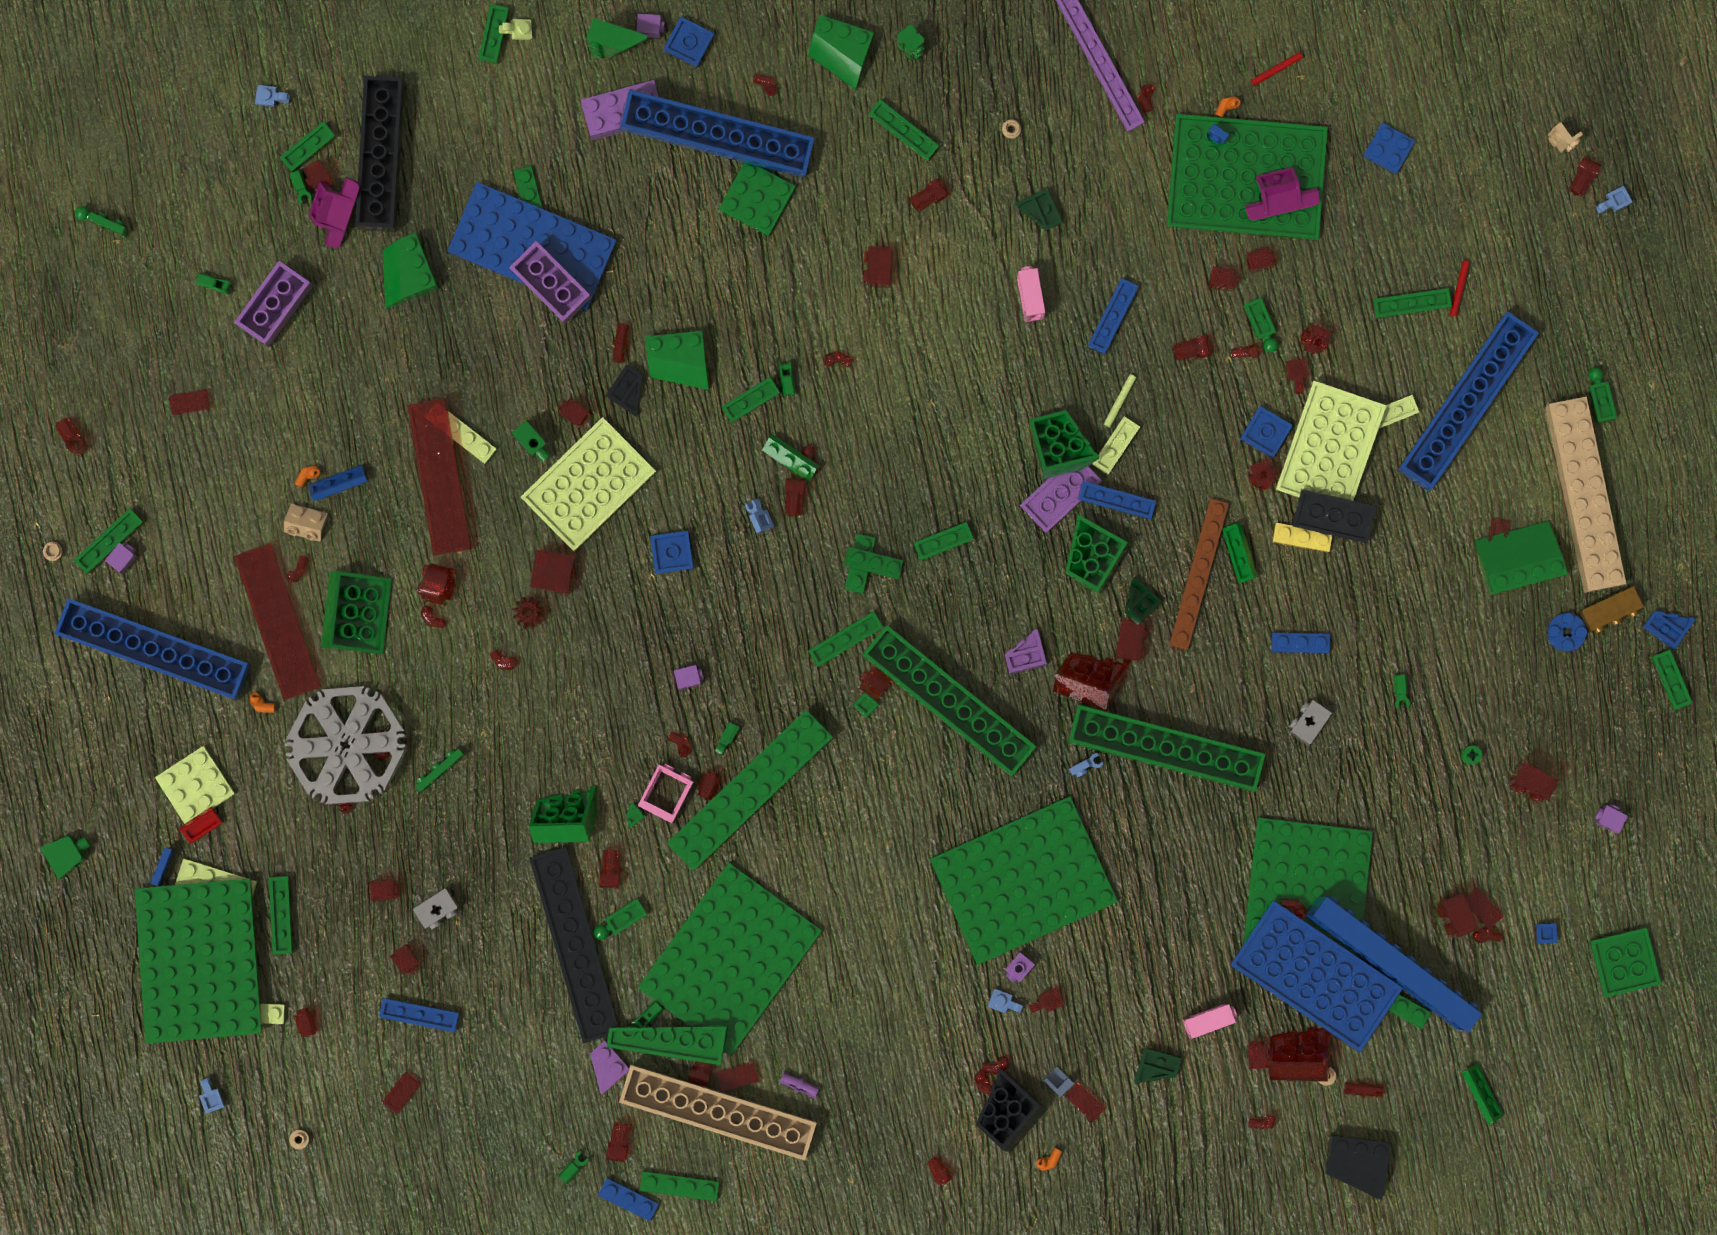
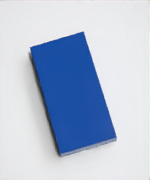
[151,847,175,886]

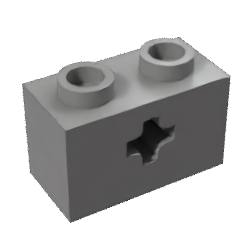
[1289,700,1332,745]
[413,888,460,930]

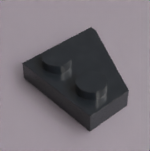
[605,364,643,417]

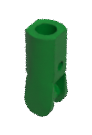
[196,272,233,295]
[778,361,797,396]
[631,1001,664,1028]

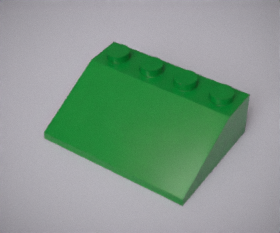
[1474,521,1568,596]
[321,571,392,655]

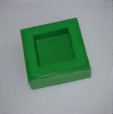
[852,691,879,718]

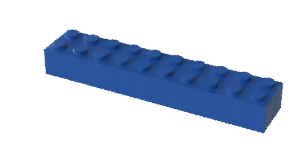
[619,90,814,178]
[1397,311,1539,492]
[54,598,251,701]
[1305,896,1482,1033]

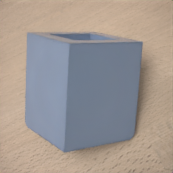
[1043,1067,1074,1097]

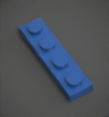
[1088,278,1139,355]
[1077,481,1156,519]
[379,998,459,1032]

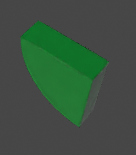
[626,802,646,829]

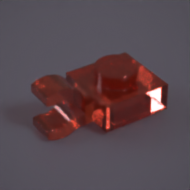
[1285,359,1308,394]
[1028,987,1064,1013]

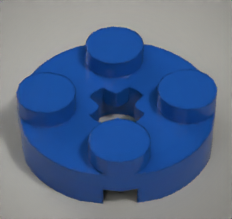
[1547,613,1587,652]

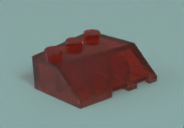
[1053,653,1130,711]
[1268,1027,1331,1082]

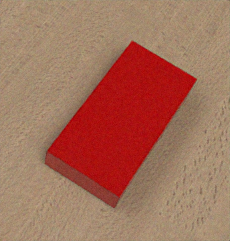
[179,806,223,844]

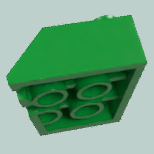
[808,15,874,91]
[586,18,648,59]
[383,233,439,310]
[645,331,709,391]
[1029,410,1100,479]
[1065,514,1128,595]
[529,786,597,843]

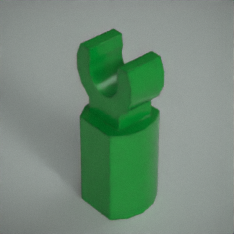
[289,170,313,205]
[1393,675,1410,709]
[715,722,740,755]
[558,1151,589,1184]

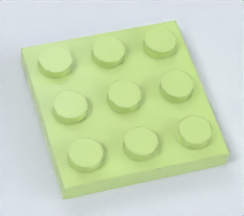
[155,746,235,824]

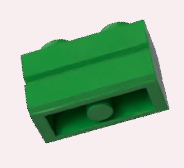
[897,25,925,61]

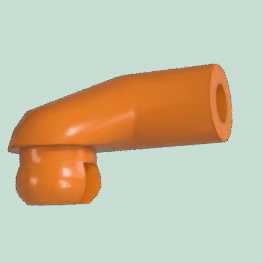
[1214,96,1241,118]
[294,466,320,488]
[249,692,276,713]
[1036,1148,1063,1171]

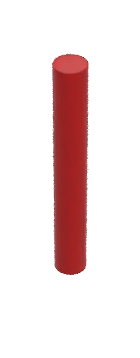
[1250,52,1303,86]
[1449,260,1470,317]

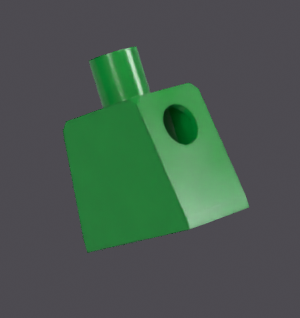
[512,420,551,462]
[40,836,91,879]

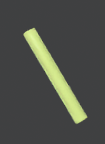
[1103,374,1136,428]

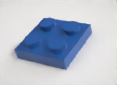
[663,17,714,68]
[1363,122,1415,174]
[1240,406,1293,459]
[650,531,693,574]

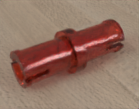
[612,323,629,363]
[1344,1082,1384,1098]

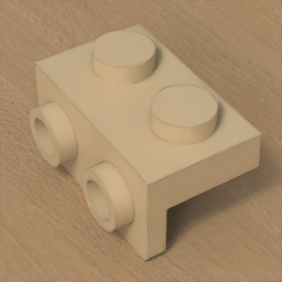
[1548,122,1583,153]
[284,504,328,542]

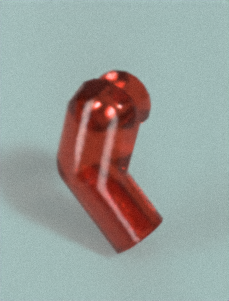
[801,445,823,473]
[420,605,446,629]

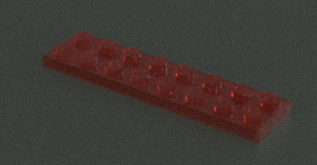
[407,398,472,556]
[234,544,321,701]

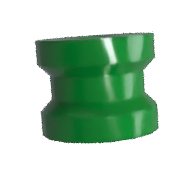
[1461,745,1482,765]

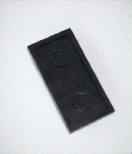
[1292,489,1377,544]

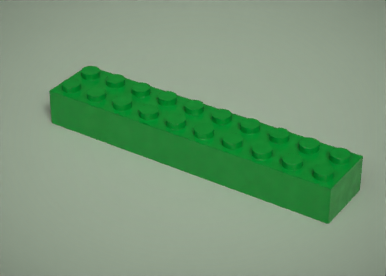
[862,625,1037,777]
[1067,705,1265,792]
[667,710,833,871]

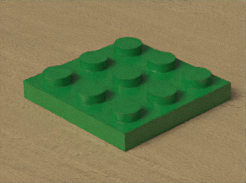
[718,163,796,237]
[1589,928,1661,998]

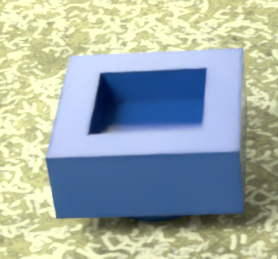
[1208,124,1229,144]
[1536,924,1557,944]

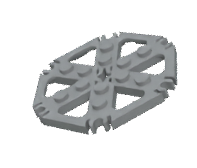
[285,686,407,805]

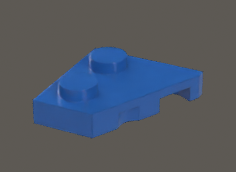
[1643,611,1696,650]

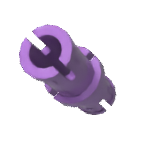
[779,1071,820,1099]

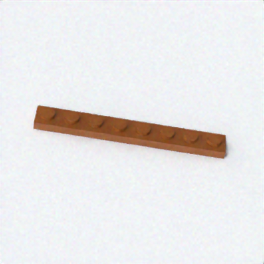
[1169,498,1229,651]

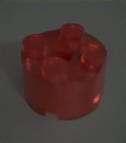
[417,563,456,606]

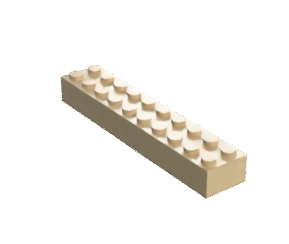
[1545,397,1626,593]
[619,1064,817,1160]

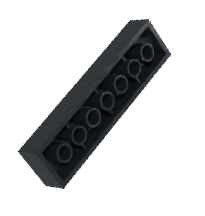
[355,76,405,232]

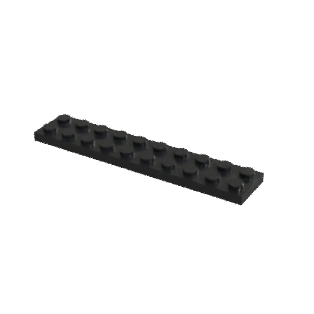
[529,847,619,1044]

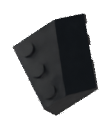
[976,1068,1048,1153]
[1325,1135,1390,1200]

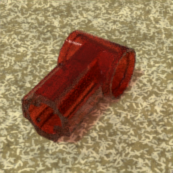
[1568,156,1601,197]
[909,178,950,212]
[1173,335,1213,361]
[55,417,87,456]
[785,478,805,516]
[599,850,620,889]
[688,1061,712,1087]
[606,1122,630,1163]

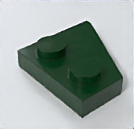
[1014,188,1063,231]
[1124,576,1162,625]
[1134,1046,1182,1084]

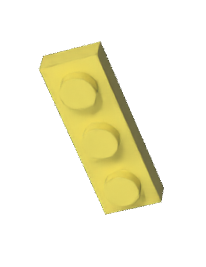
[1272,523,1332,552]

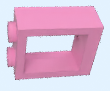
[1017,266,1045,322]
[638,763,694,824]
[1182,1004,1237,1039]

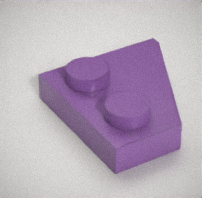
[1005,629,1047,675]
[590,1041,630,1094]

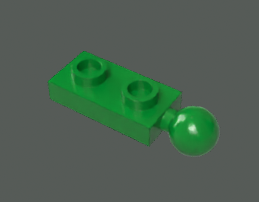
[75,206,129,238]
[1243,298,1278,353]
[1588,367,1617,423]
[594,898,648,940]

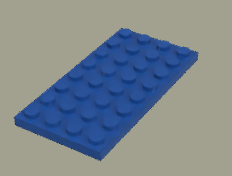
[447,182,617,311]
[1230,901,1403,1052]

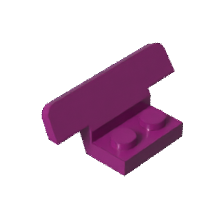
[1244,167,1319,221]
[309,177,360,248]

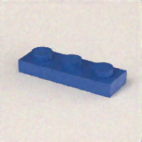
[308,465,367,501]
[1271,633,1330,654]
[598,1178,659,1221]

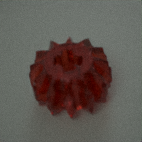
[512,597,545,629]

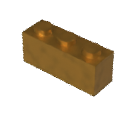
[1578,586,1644,634]

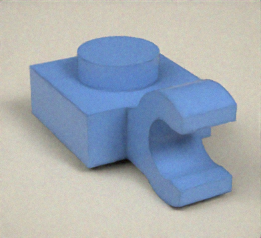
[255,85,290,107]
[1595,186,1632,214]
[745,498,774,533]
[1068,753,1103,777]
[988,989,1023,1014]
[199,1077,225,1114]

